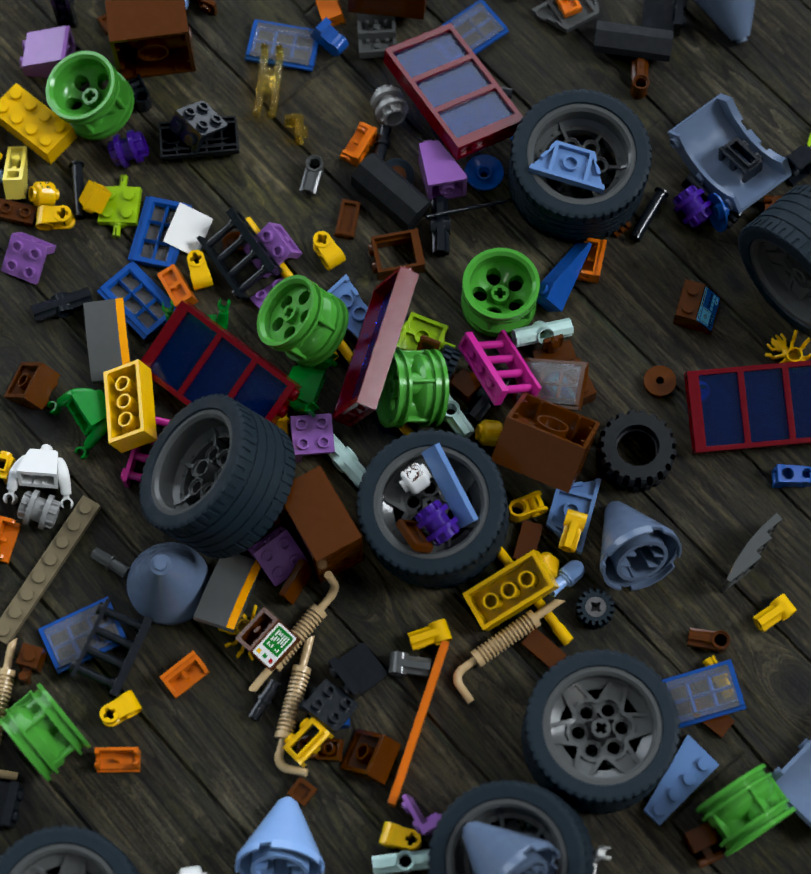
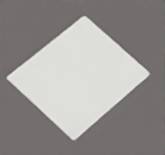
[163,203,213,253]

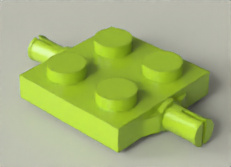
[97,175,142,239]
[396,312,456,351]

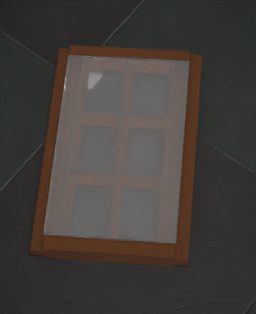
[512,358,589,411]

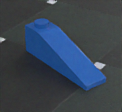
[537,242,592,312]

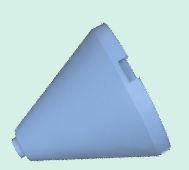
[235,797,325,874]

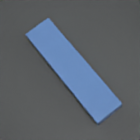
[421,443,479,529]

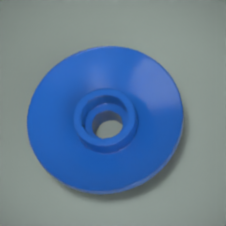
[465,154,504,191]
[707,193,730,232]

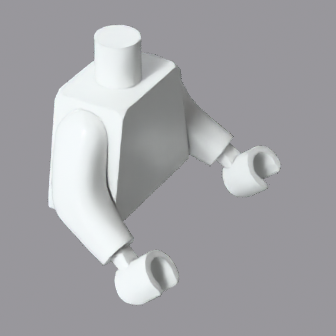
[3,444,74,509]

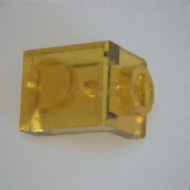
[284,113,308,145]

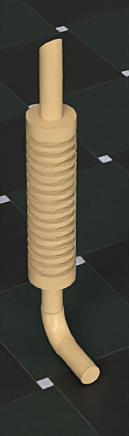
[248,571,339,692]
[453,599,565,704]
[274,636,315,777]
[0,638,18,781]

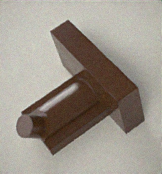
[532,334,577,372]

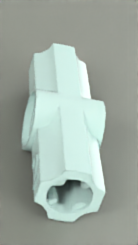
[511,318,574,347]
[443,394,475,438]
[328,434,366,488]
[371,849,430,874]

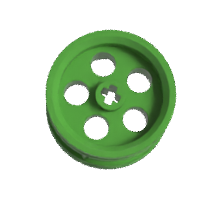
[45,51,134,140]
[461,248,540,338]
[257,275,349,367]
[376,349,449,428]
[0,682,92,782]
[695,763,796,857]

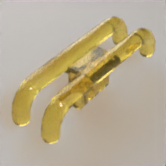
[252,43,284,119]

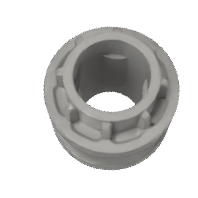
[370,85,409,126]
[17,489,61,530]

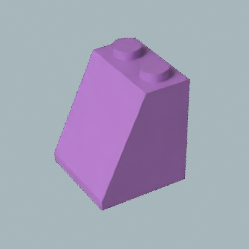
[20,26,76,78]
[419,140,467,200]

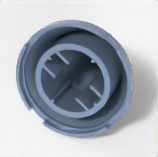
[694,0,756,44]
[599,501,682,591]
[127,542,211,625]
[462,821,560,874]

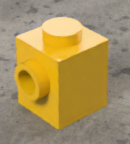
[78,180,112,214]

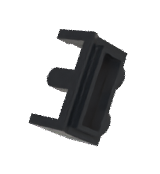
[718,137,763,184]
[786,144,811,187]

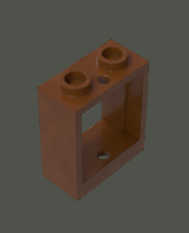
[368,228,425,281]

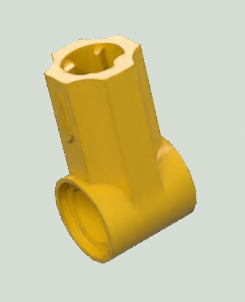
[558,509,588,553]
[752,593,797,633]
[407,619,452,651]

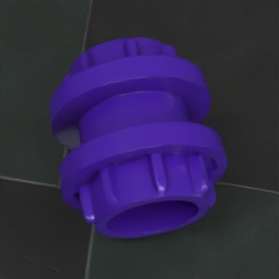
[107,129,149,168]
[673,185,713,228]
[415,500,460,546]

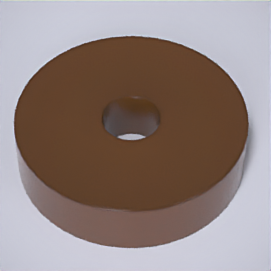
[643,365,676,398]

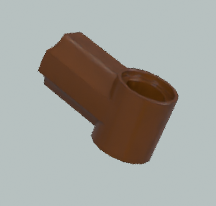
[630,58,650,99]
[687,627,731,653]

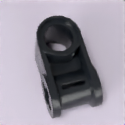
[127,74,152,113]

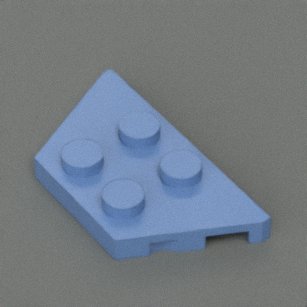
[528,140,605,194]
[546,478,601,555]

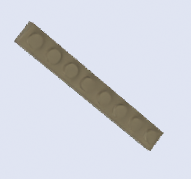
[0,495,102,645]

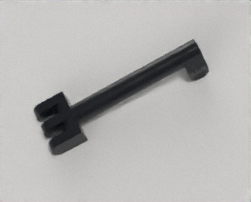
[682,174,743,229]

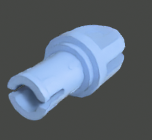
[549,560,585,597]

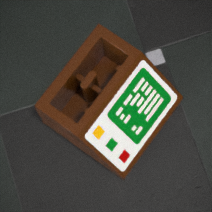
[235,607,300,672]

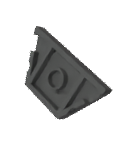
[531,0,599,34]

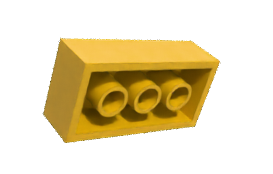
[0,83,77,165]
[103,359,157,453]
[462,550,560,631]

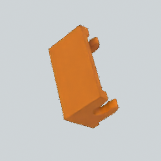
[315,0,346,26]
[340,122,377,167]
[577,238,607,284]
[157,264,198,307]
[0,516,21,564]
[160,650,210,699]
[94,747,141,773]

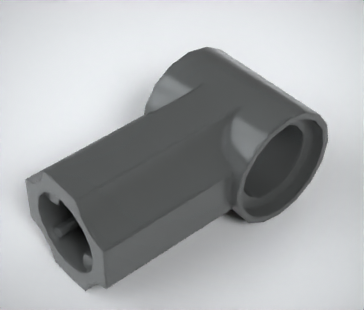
[299,155,324,197]
[388,651,432,678]

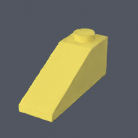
[2,146,28,200]

